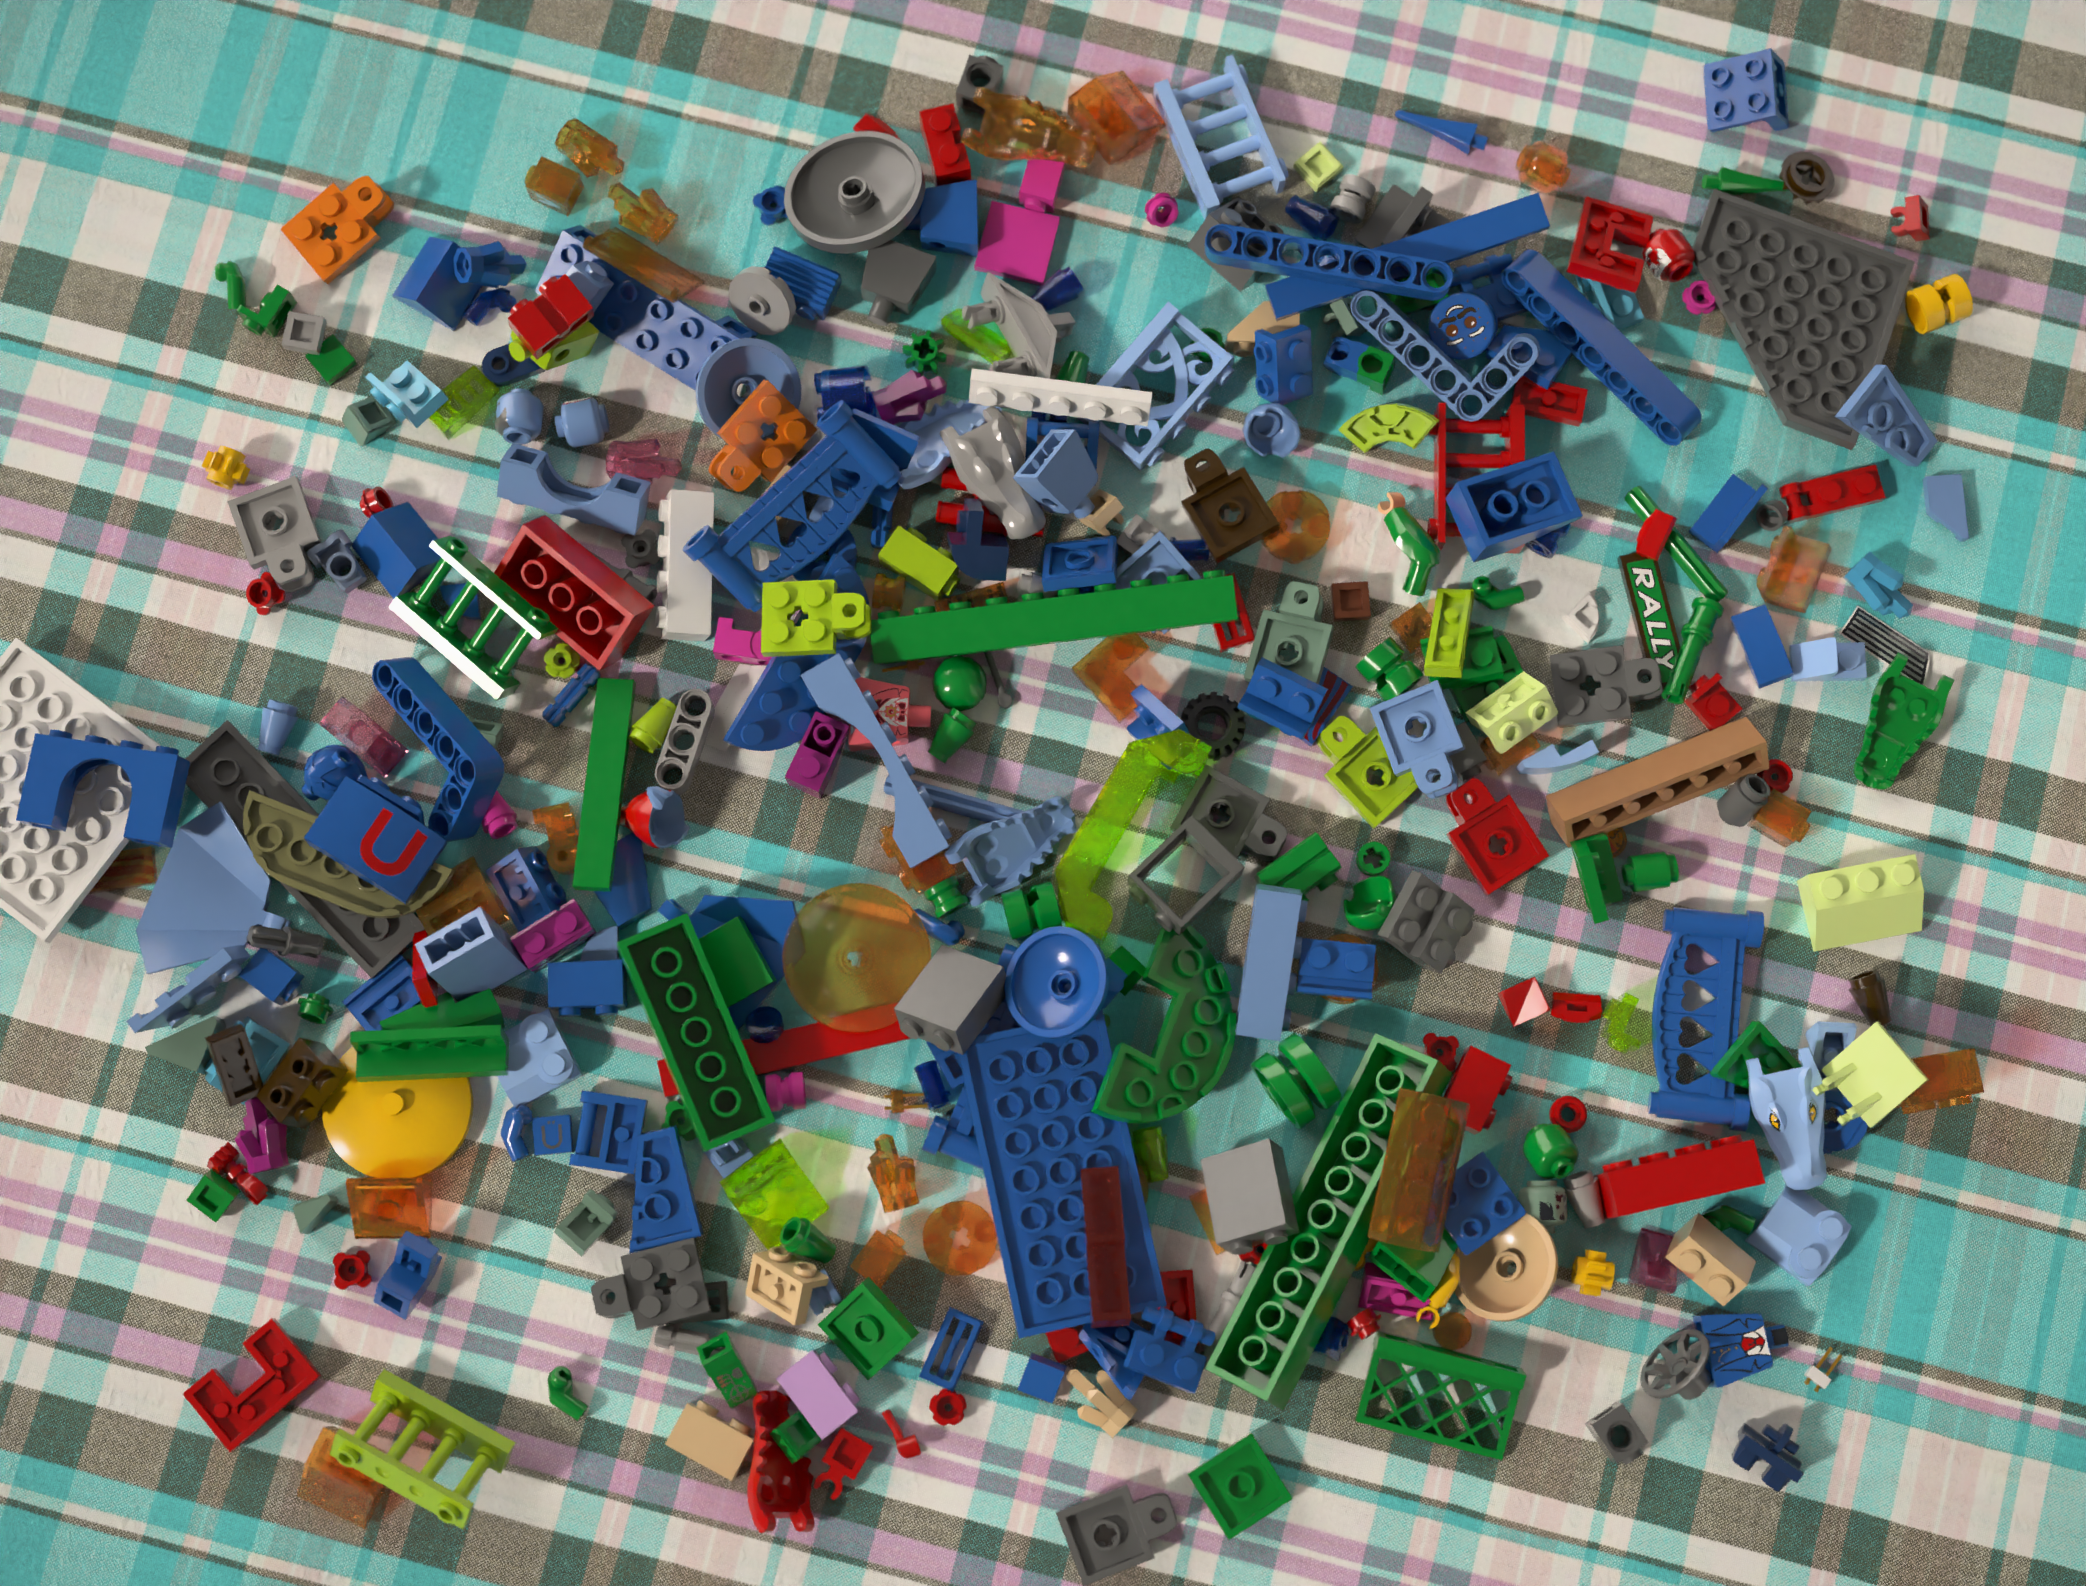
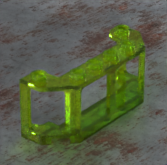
[1053,729,1212,947]

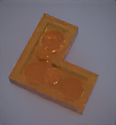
[1071,633,1149,724]

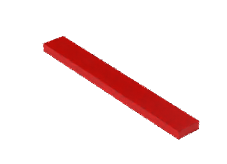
[657,1003,912,1098]

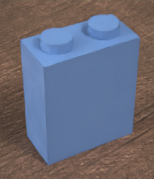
[415,907,528,1002]

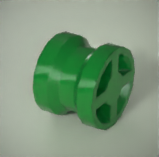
[924,876,970,920]

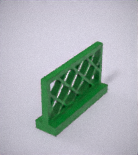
[1355,1330,1527,1460]

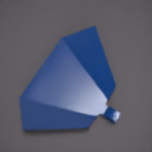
[657,895,804,1032]

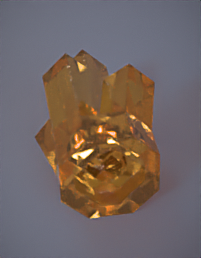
[555,118,625,177]
[608,182,678,246]
[867,1134,920,1213]

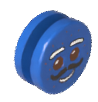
[1429,292,1498,360]

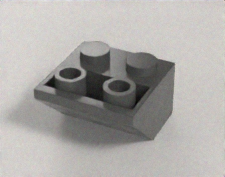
[1187,197,1284,292]

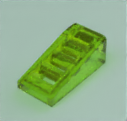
[427,365,500,440]

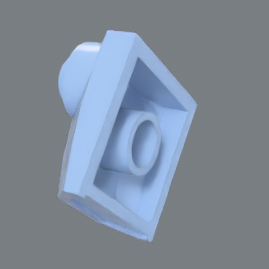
[497,1009,583,1108]
[1745,1183,1852,1286]

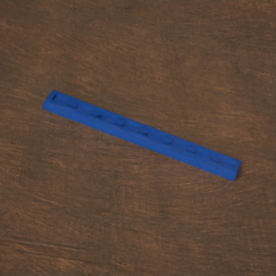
[1265,193,1550,321]

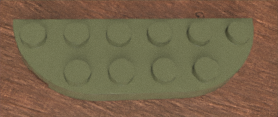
[243,790,455,919]

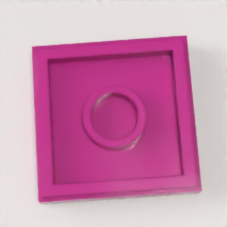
[974,201,1060,287]

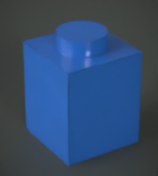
[239,948,305,1006]

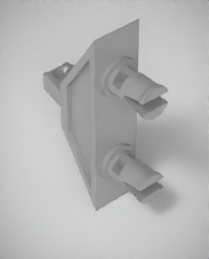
[962,272,1075,379]

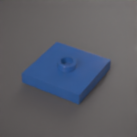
[1042,535,1118,592]

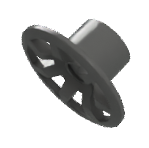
[1640,1329,1711,1400]

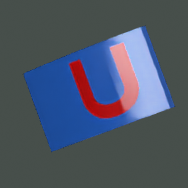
[304,776,448,905]

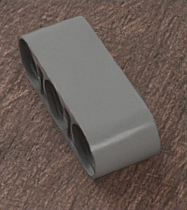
[655,689,715,795]

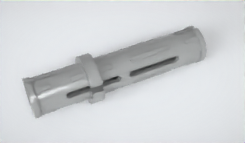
[1196,1261,1256,1372]

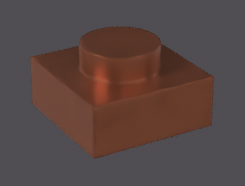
[1330,581,1371,622]

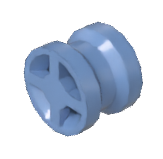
[809,1268,843,1316]

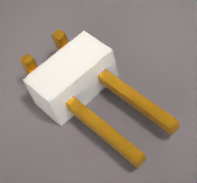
[1804,1347,1842,1392]

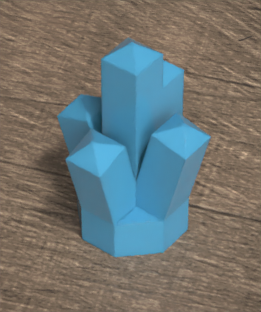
[1843,551,1913,619]

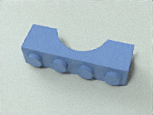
[497,443,651,535]

